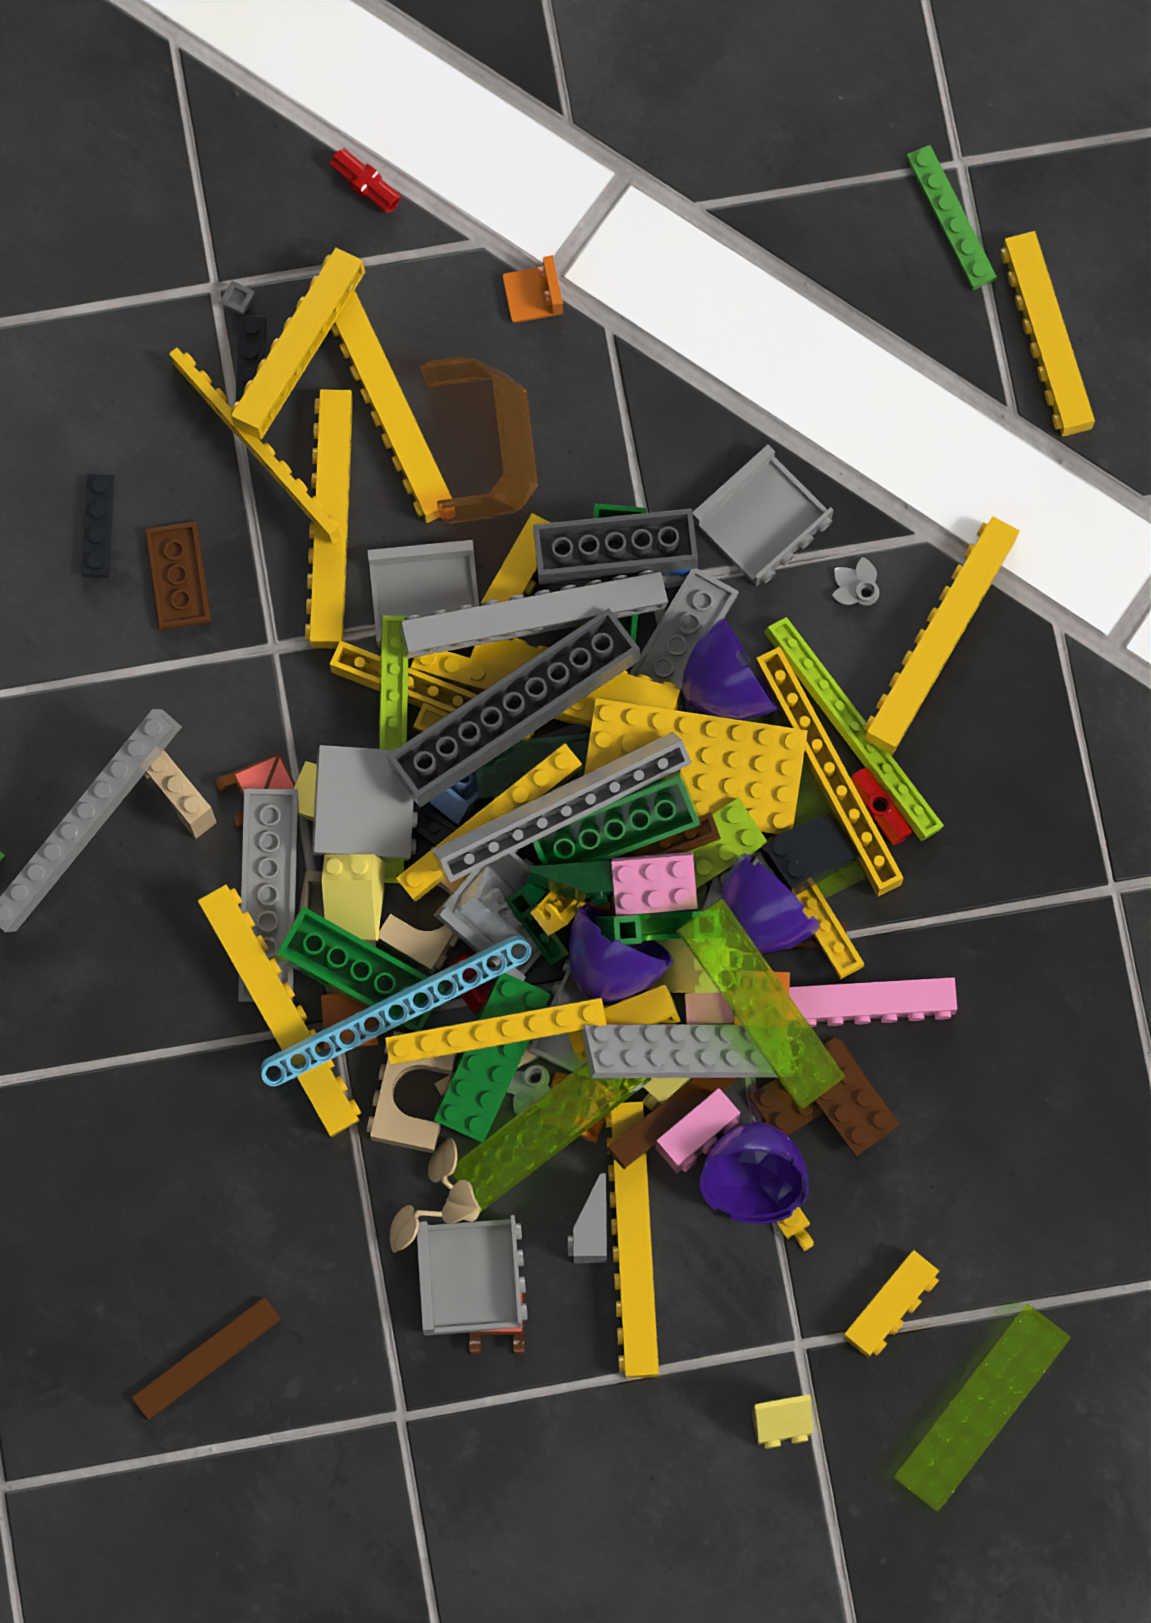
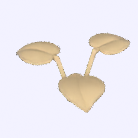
[390,1138,480,1253]

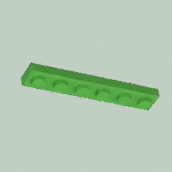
[906,145,997,290]

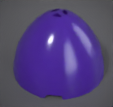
[682,618,777,720]
[719,853,821,954]
[569,906,673,1002]
[700,1122,809,1224]

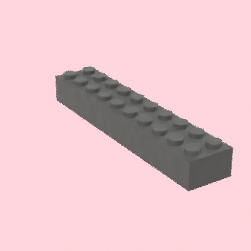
[387,608,641,807]

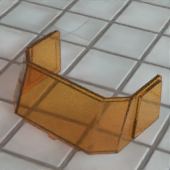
[421,356,538,523]

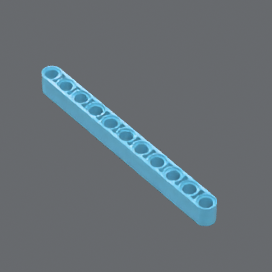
[261,935,531,1086]

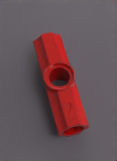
[329,148,401,214]
[850,767,912,846]

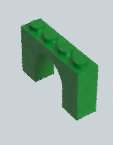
[595,909,720,944]

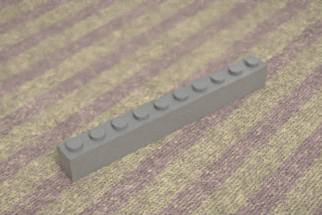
[399,570,668,659]
[0,709,182,932]
[432,732,692,883]

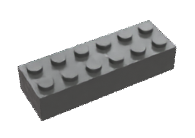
[533,508,698,585]

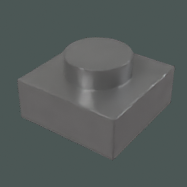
[220,280,255,315]

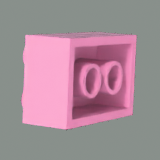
[611,852,698,916]
[656,1088,740,1173]

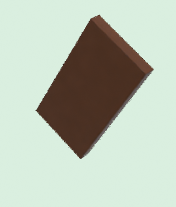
[145,521,212,631]

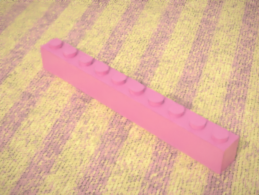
[684,978,957,1028]

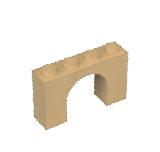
[144,750,217,839]
[377,847,467,974]
[367,1031,457,1154]

